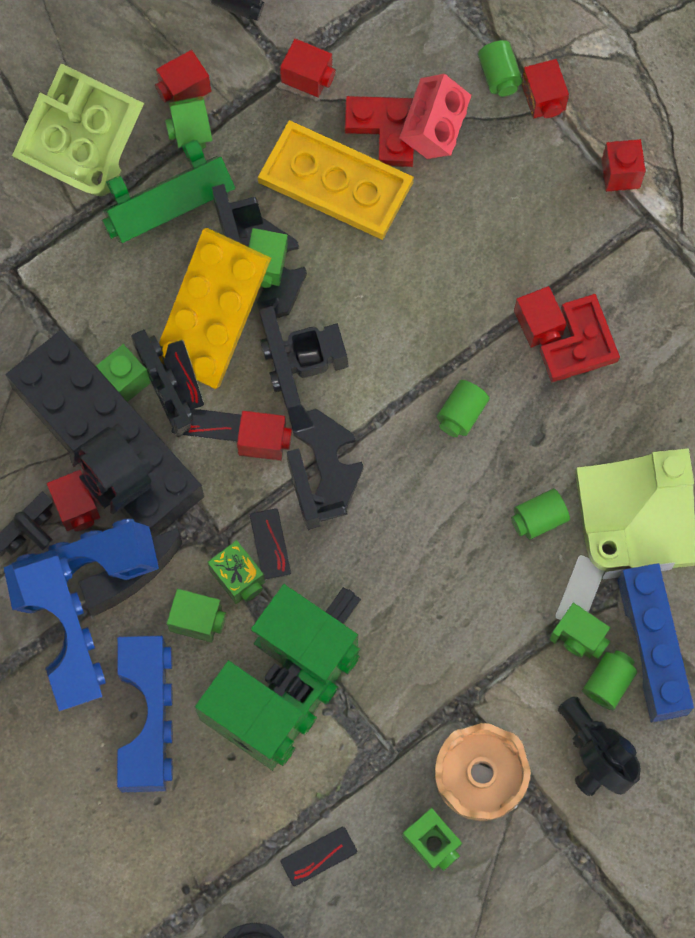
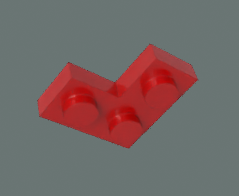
[345,96,414,167]
[539,294,620,383]

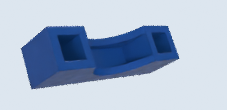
[3,519,159,614]
[12,549,106,711]
[617,563,694,723]
[117,636,173,793]

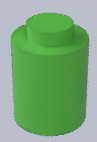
[478,40,523,97]
[437,380,490,438]
[511,488,570,540]
[582,650,637,710]

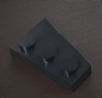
[131,329,194,437]

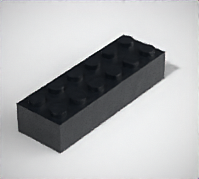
[5,329,204,537]

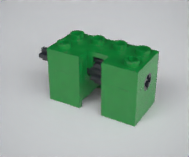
[195,584,361,771]

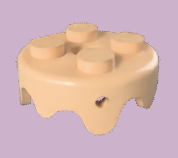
[435,723,531,821]

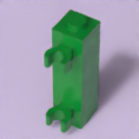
[102,140,236,243]

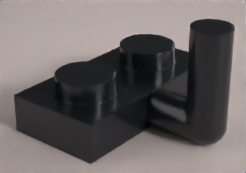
[0,491,53,557]

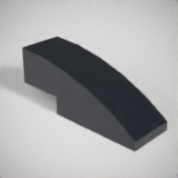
[78,528,183,617]

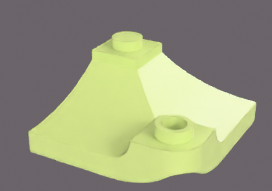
[12,64,144,196]
[575,449,695,572]

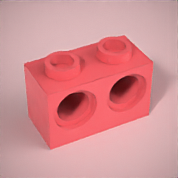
[400,73,472,159]

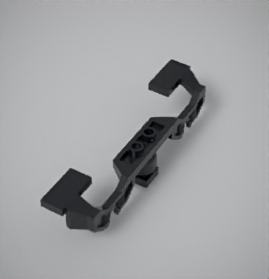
[212,184,364,530]

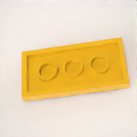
[258,120,414,240]
[159,228,271,389]

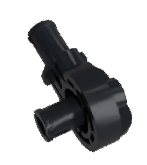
[558,696,641,796]

